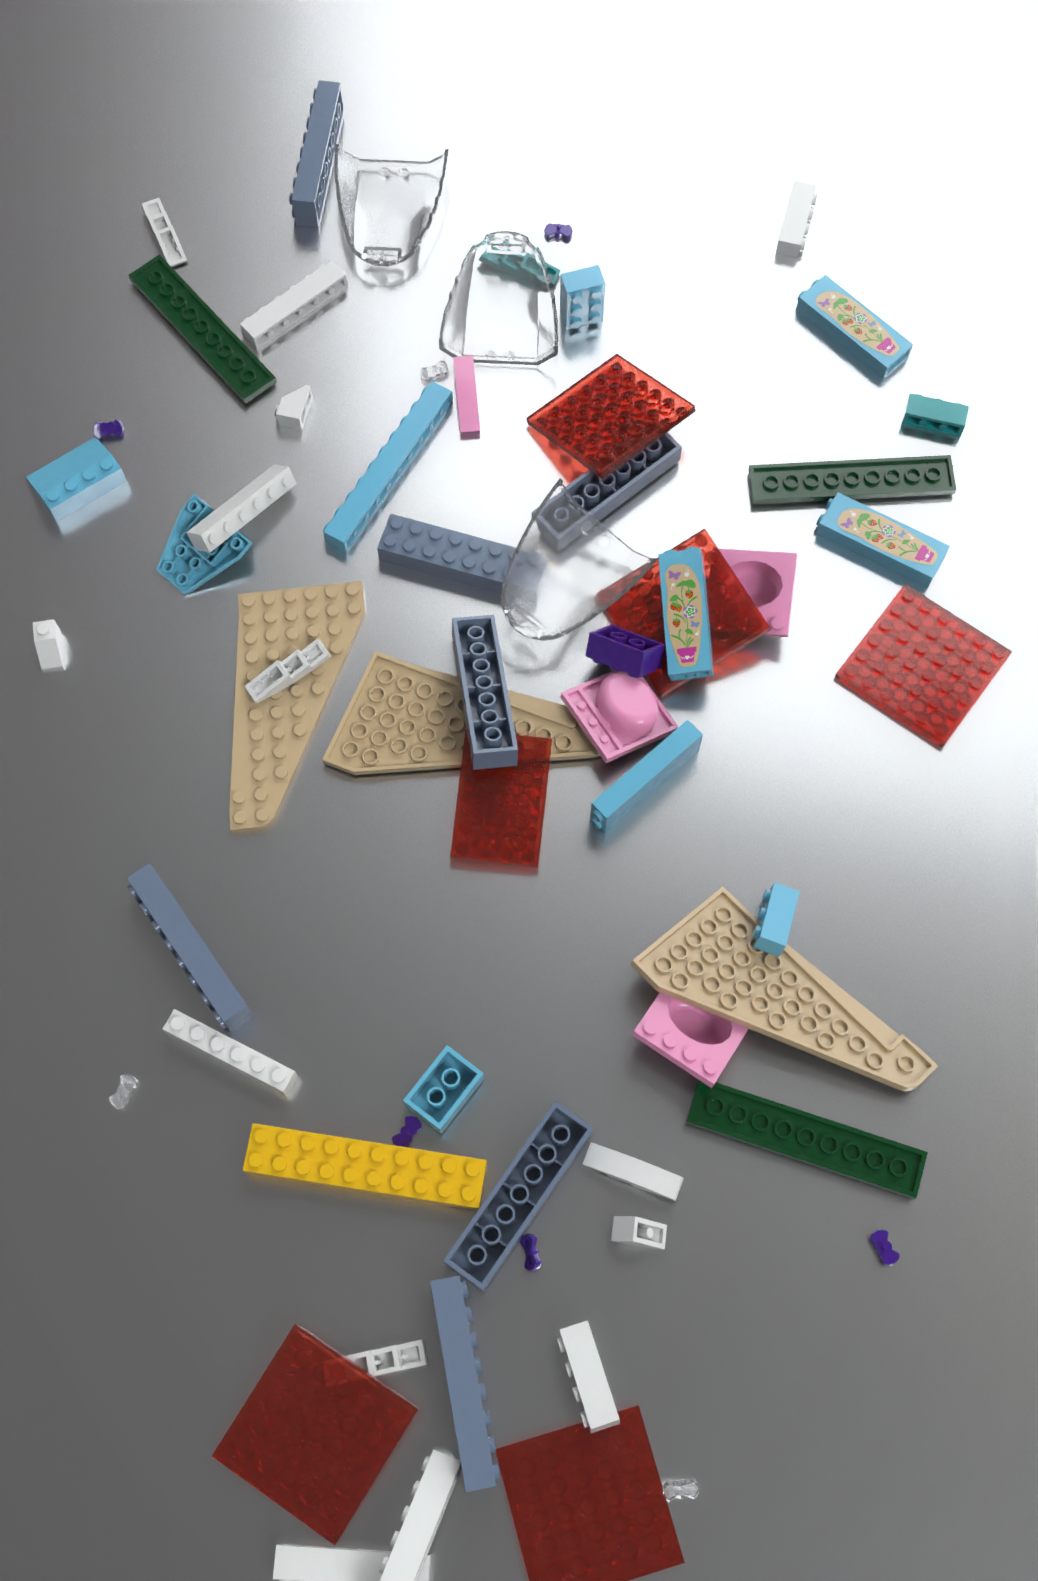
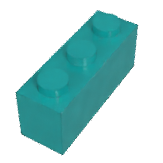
[901,393,969,437]

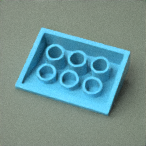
[26,437,127,522]

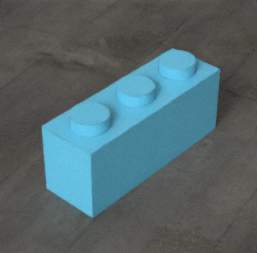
[752,882,800,957]

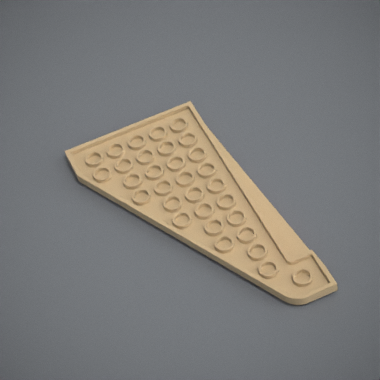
[229,581,366,833]
[322,651,600,775]
[630,886,938,1091]

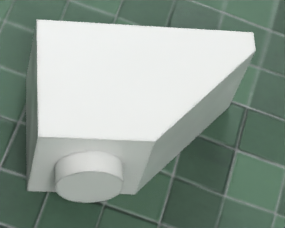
[275,385,313,430]
[33,619,64,671]
[611,1216,667,1250]

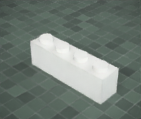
[776,181,818,258]
[557,1320,620,1433]

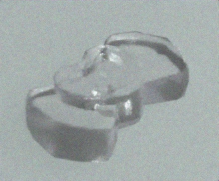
[420,360,449,383]
[109,1074,138,1109]
[661,1478,700,1502]

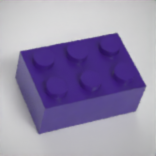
[585,625,666,678]

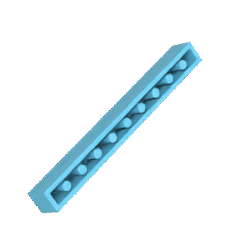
[323,381,453,553]

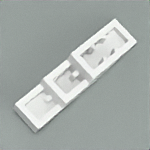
[142,198,187,267]
[245,638,332,703]
[583,1142,684,1201]
[323,1339,429,1387]

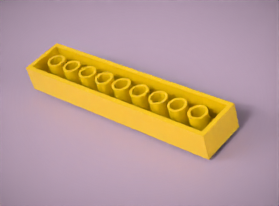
[243,1123,487,1211]

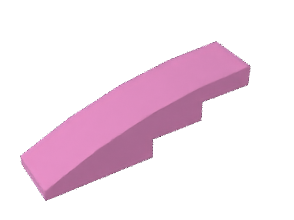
[453,356,480,434]

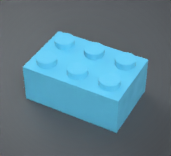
[559,265,606,330]
[403,1045,485,1134]

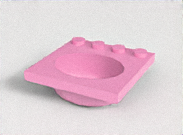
[707,548,798,637]
[560,670,678,763]
[632,992,749,1088]

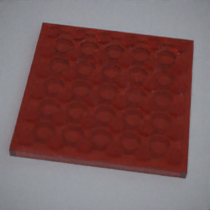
[526,353,696,479]
[598,528,771,698]
[835,583,1013,748]
[212,1323,419,1545]
[496,1405,685,1581]

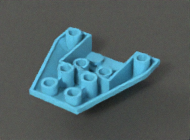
[156,494,253,595]

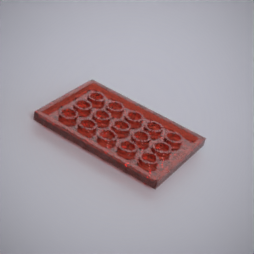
[450,729,552,868]

